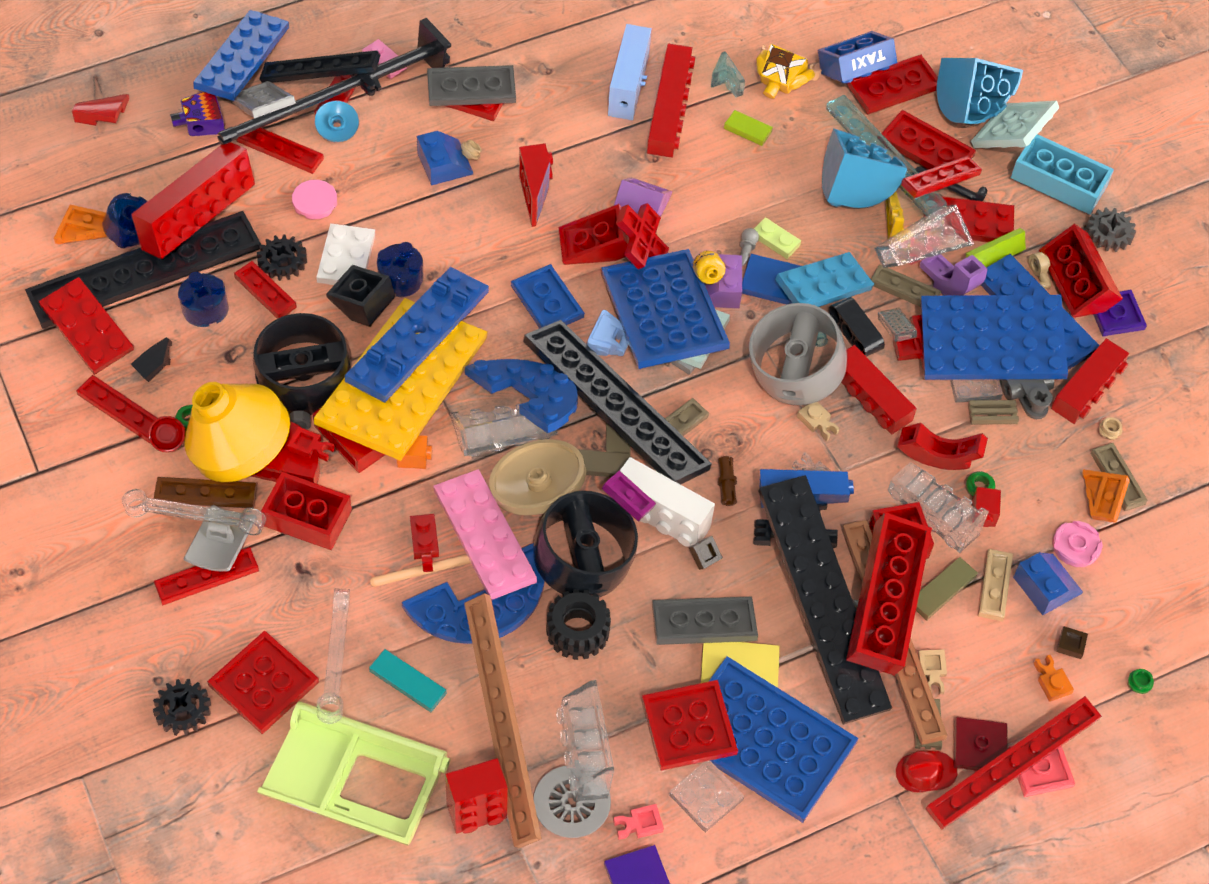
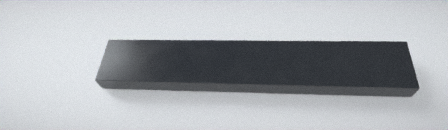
[259,50,381,83]

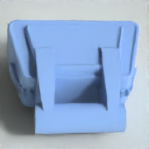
[587,310,629,356]

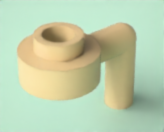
[1029,252,1051,290]

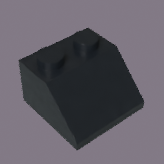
[326,264,395,326]

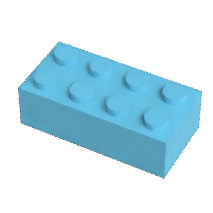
[1011,134,1114,215]

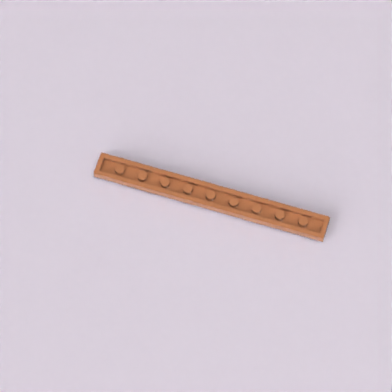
[842,520,947,745]
[464,593,542,848]

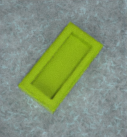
[724,110,773,146]

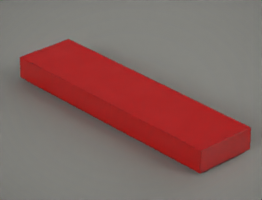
[236,128,324,174]
[901,156,982,198]
[76,375,157,443]
[154,547,259,606]

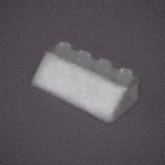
[557,680,614,801]

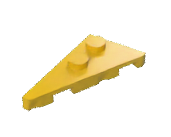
[885,191,904,248]

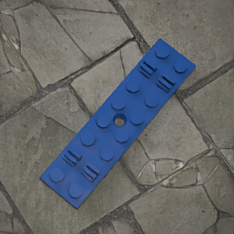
[345,267,489,403]

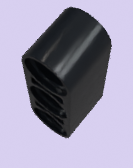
[829,297,885,357]

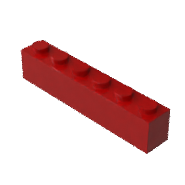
[647,43,696,158]

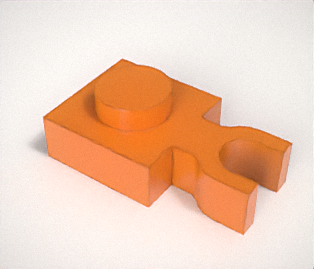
[1034,655,1074,702]

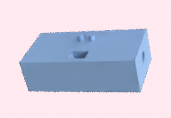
[608,24,652,120]

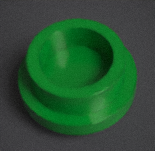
[1128,669,1154,694]

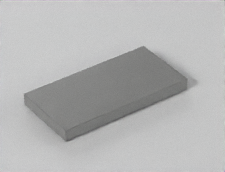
[230,81,296,118]

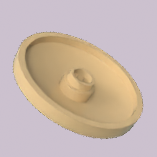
[489,439,586,515]

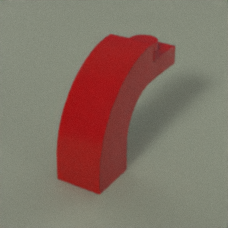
[897,422,988,470]

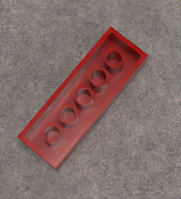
[131,142,255,259]
[846,513,932,676]

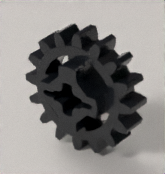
[257,234,307,281]
[153,679,211,736]

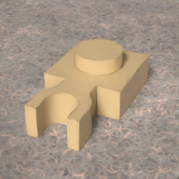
[797,402,839,441]
[918,649,947,694]

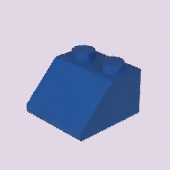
[416,131,473,186]
[1013,552,1083,615]

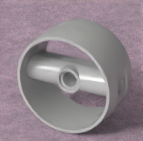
[749,303,847,405]

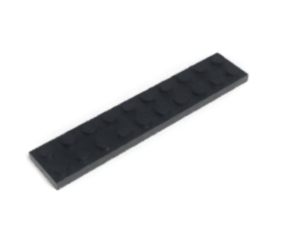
[25,211,261,329]
[523,320,712,485]
[758,475,892,725]

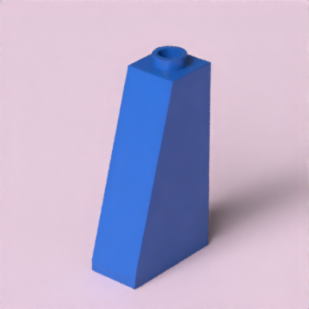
[759,469,854,508]

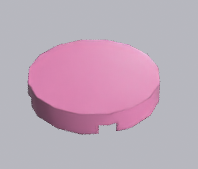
[292,180,337,219]
[1052,521,1103,567]

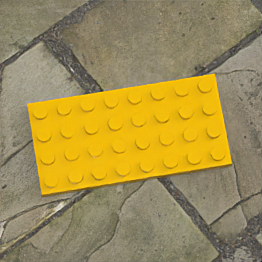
[314,298,488,461]

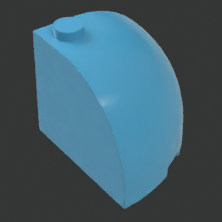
[937,58,1023,124]
[822,128,907,208]

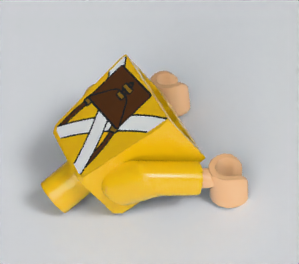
[756,44,822,99]

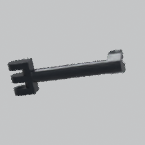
[915,166,988,201]
[753,519,838,548]

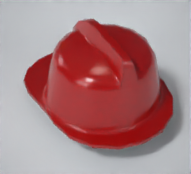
[896,750,958,793]

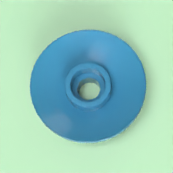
[315,101,359,142]

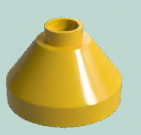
[184,382,290,482]

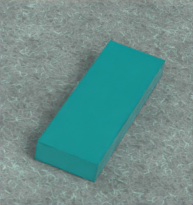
[369,649,447,713]

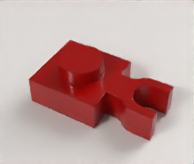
[287,426,335,462]

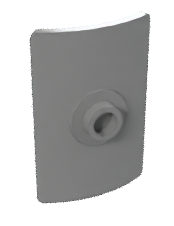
[184,505,257,571]

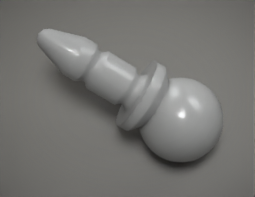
[740,228,759,266]

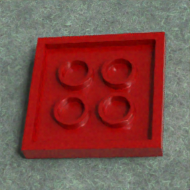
[207,630,319,734]
[642,680,738,771]

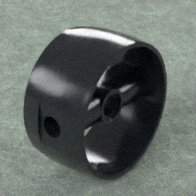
[253,313,351,415]
[533,491,638,597]

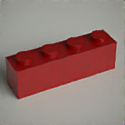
[1051,338,1129,424]
[841,345,917,435]

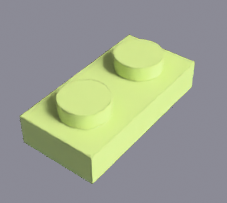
[754,217,801,259]

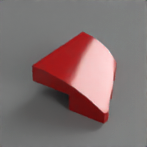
[72,94,129,126]

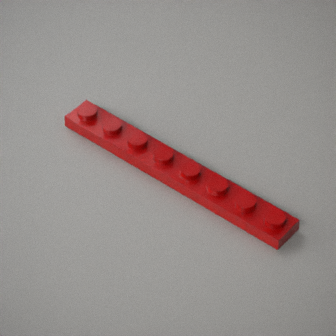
[925,696,1102,830]

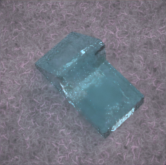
[711,51,745,97]

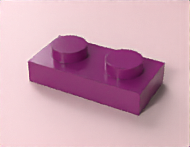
[602,470,656,522]

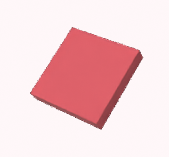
[1008,745,1075,797]

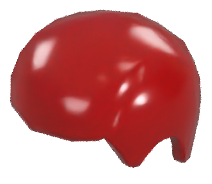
[148,416,186,452]

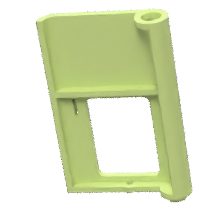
[257,701,450,846]

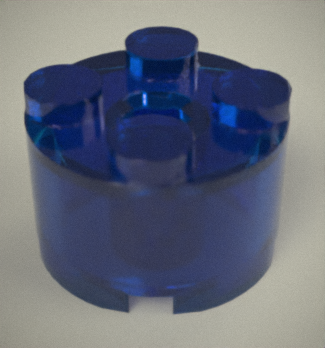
[102,193,148,248]
[377,242,424,297]
[178,272,229,327]

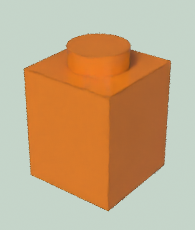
[397,435,432,469]

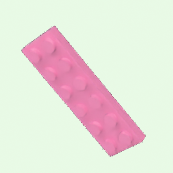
[434,469,537,600]

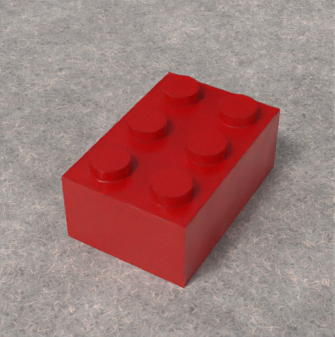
[261,472,352,551]
[445,758,508,834]

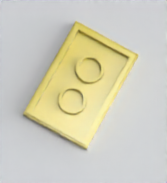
[701,642,780,688]

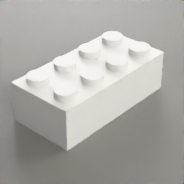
[620,457,715,547]

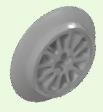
[533,765,611,838]

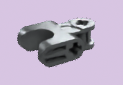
[996,379,1054,420]

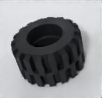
[546,589,611,660]

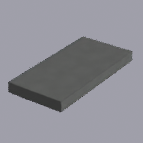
[427,65,516,106]
[652,596,758,645]

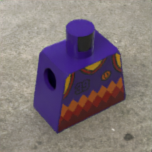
[170,92,225,136]

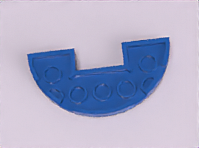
[465,359,578,433]
[402,543,545,644]

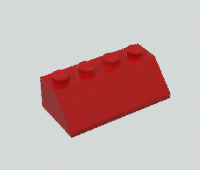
[1039,223,1123,318]

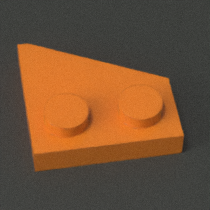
[54,204,114,244]
[1082,469,1130,523]

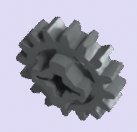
[1086,207,1136,252]

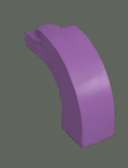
[920,252,987,295]

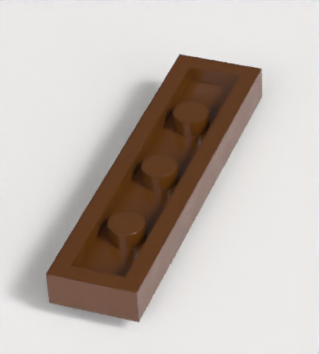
[154,477,257,509]

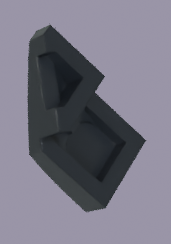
[131,337,172,382]

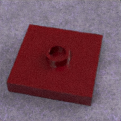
[954,717,1008,771]

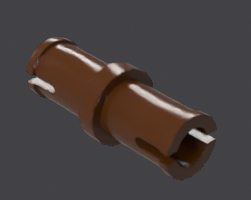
[718,456,737,506]

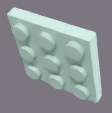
[971,101,1059,149]

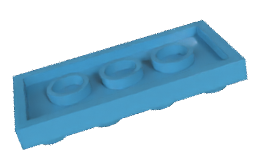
[775,252,874,307]

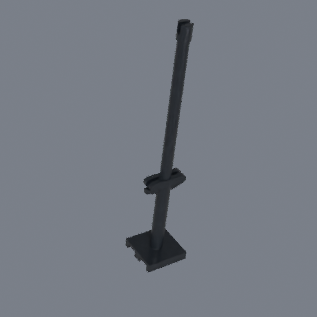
[217,18,451,145]

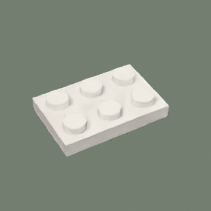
[316,223,375,285]

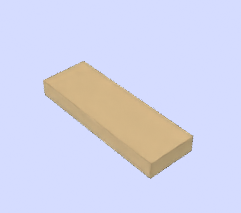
[978,549,1013,622]

